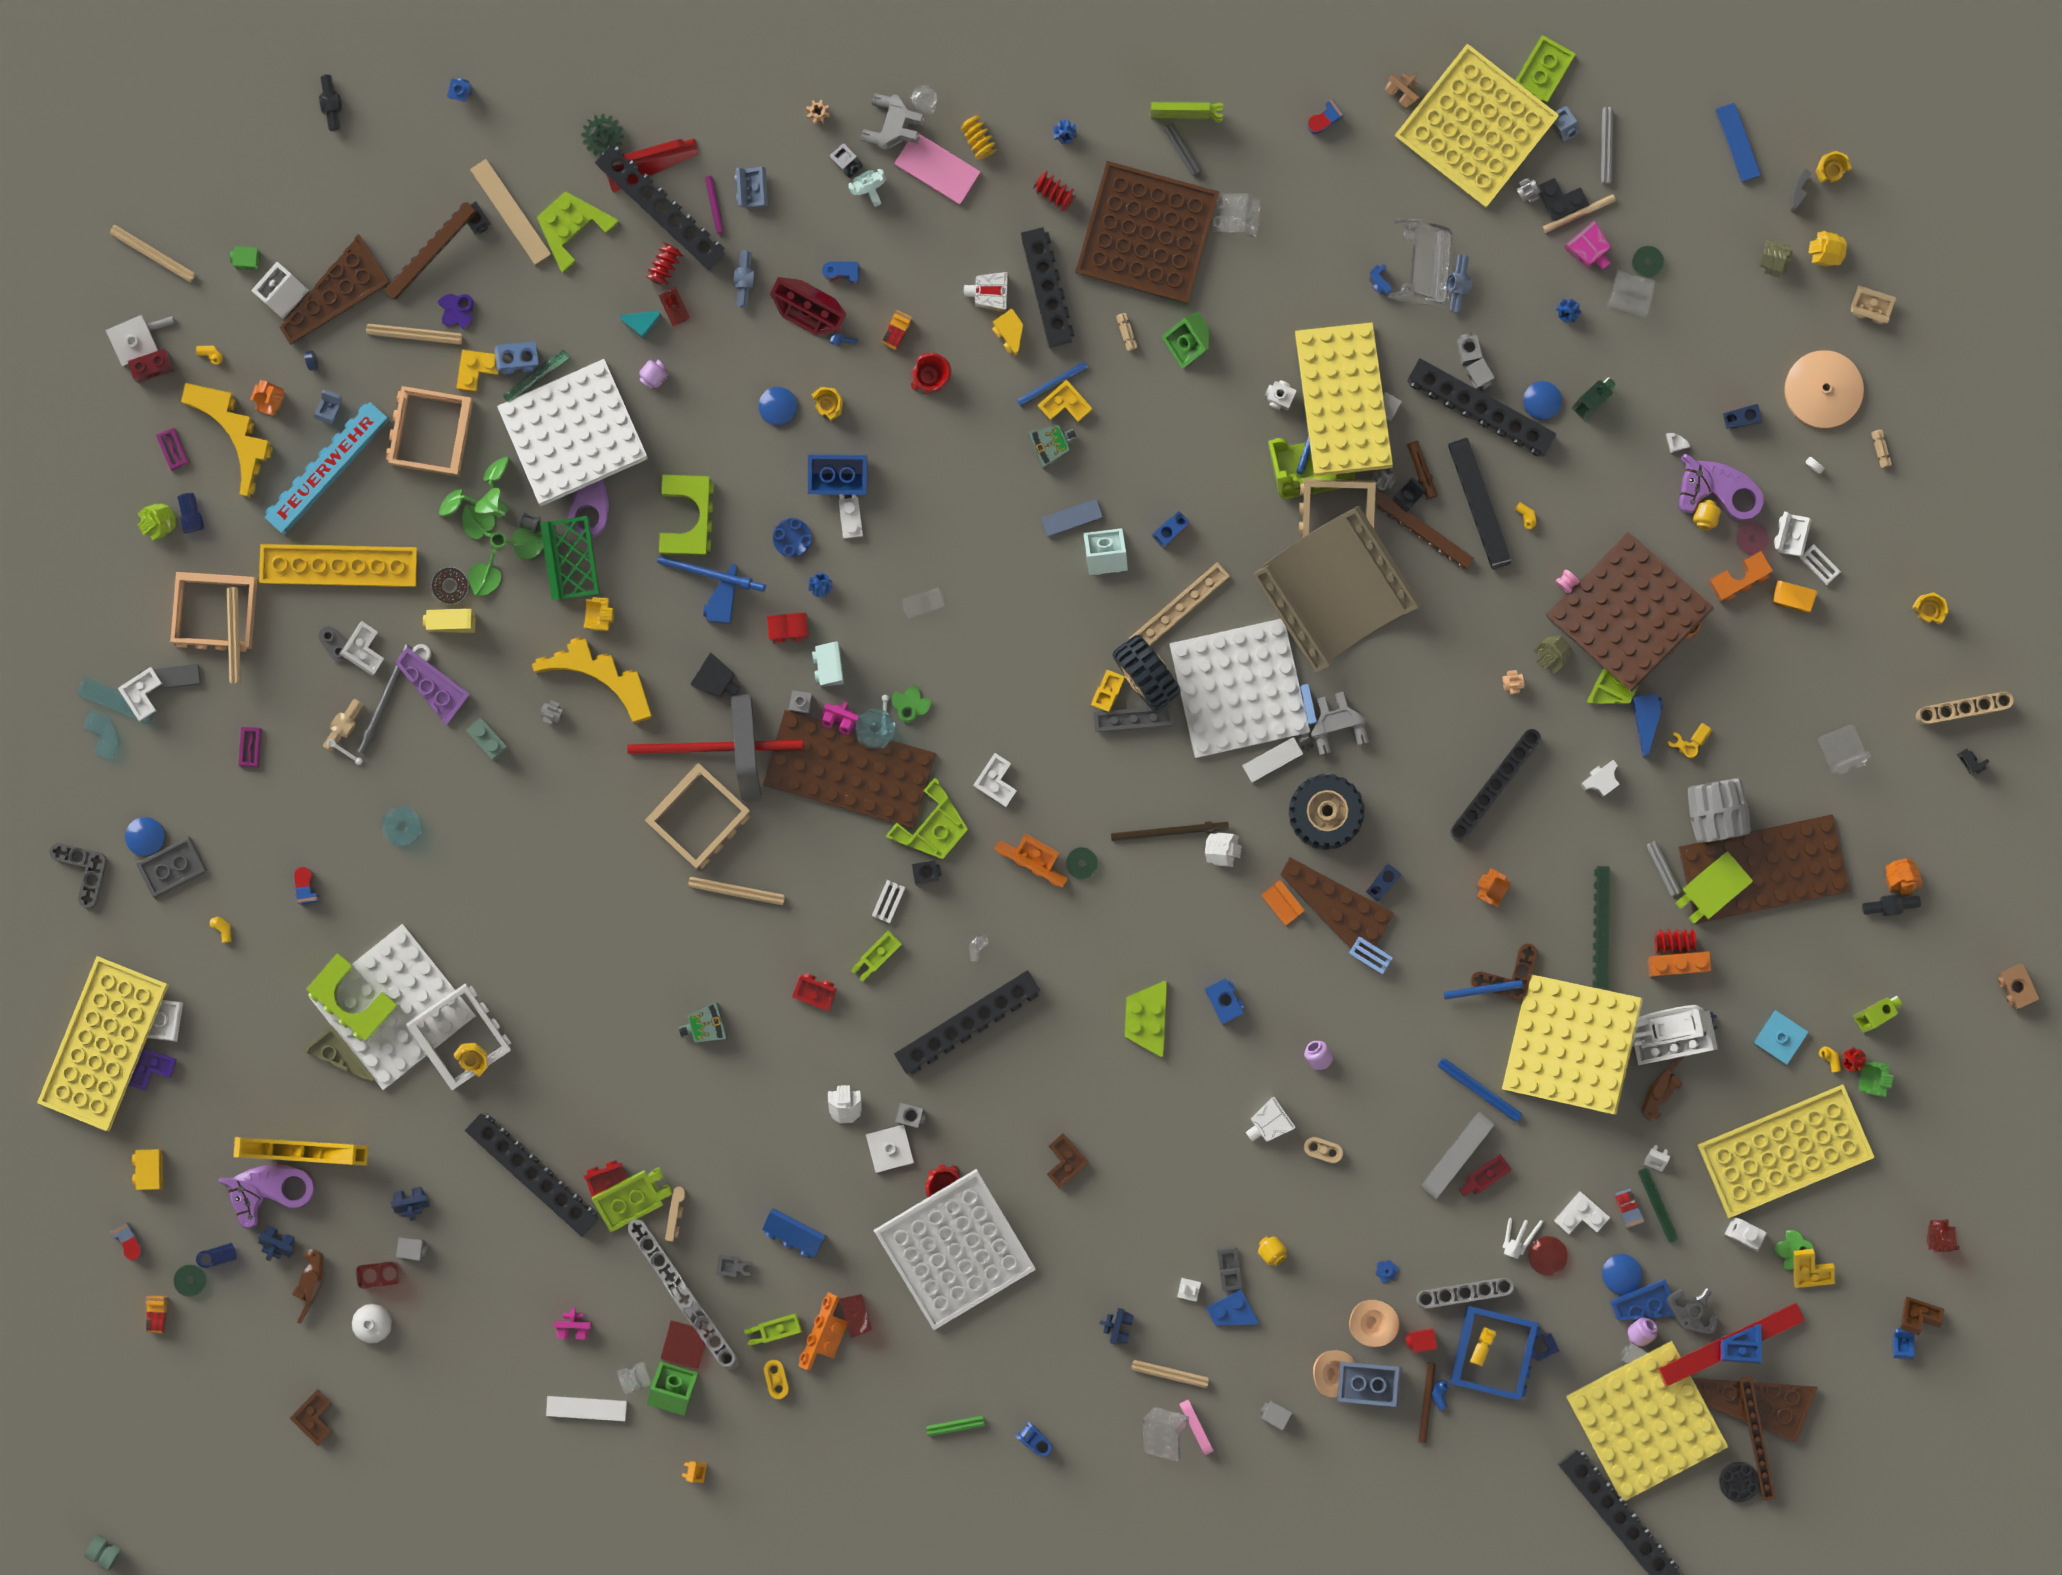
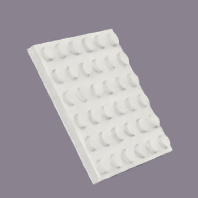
[497,359,648,507]
[1169,619,1310,758]
[310,924,476,1090]
[874,1169,1036,1330]

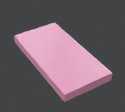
[894,133,981,205]

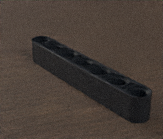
[1448,437,1511,570]
[1450,729,1541,841]

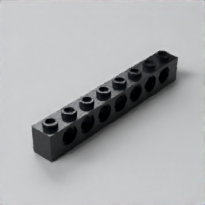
[594,145,725,271]
[1407,358,1557,457]
[894,970,1040,1075]
[465,1113,599,1237]
[1557,1449,1680,1575]

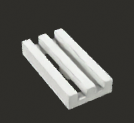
[1799,544,1841,586]
[872,880,905,924]

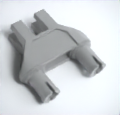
[861,93,925,149]
[1311,692,1370,756]

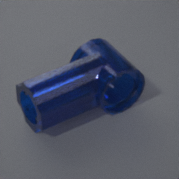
[177,493,204,534]
[196,1243,237,1269]

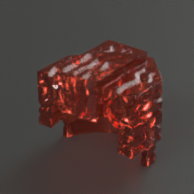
[1927,1219,1960,1252]

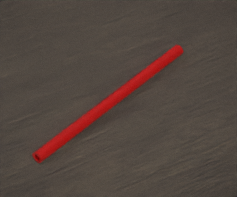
[627,740,804,754]

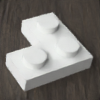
[340,621,384,676]
[118,667,162,721]
[973,753,1017,807]
[1554,1191,1610,1234]

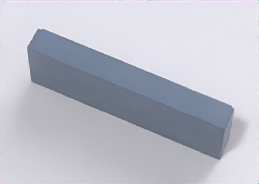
[1041,499,1103,537]

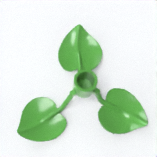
[439,456,510,518]
[462,504,544,596]

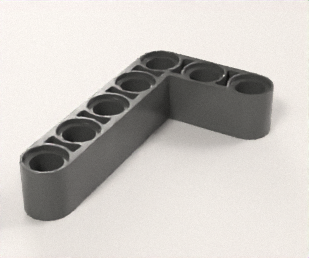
[731,694,761,800]

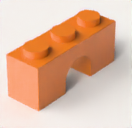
[1708,551,1773,602]
[1648,952,1711,977]

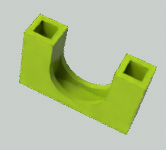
[659,475,714,557]
[306,953,399,1041]

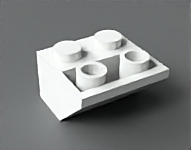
[251,262,309,320]

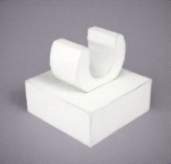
[1644,1145,1670,1172]
[1177,1278,1201,1302]

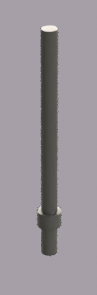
[357,644,412,754]

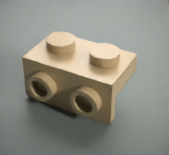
[1851,285,1896,324]

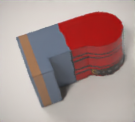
[1615,1188,1644,1228]
[109,1223,143,1260]

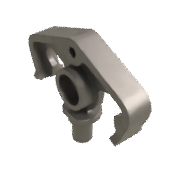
[1666,1288,1719,1334]

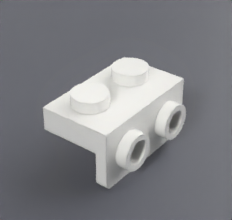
[1774,512,1812,557]

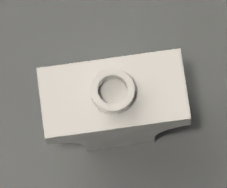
[1580,760,1620,797]

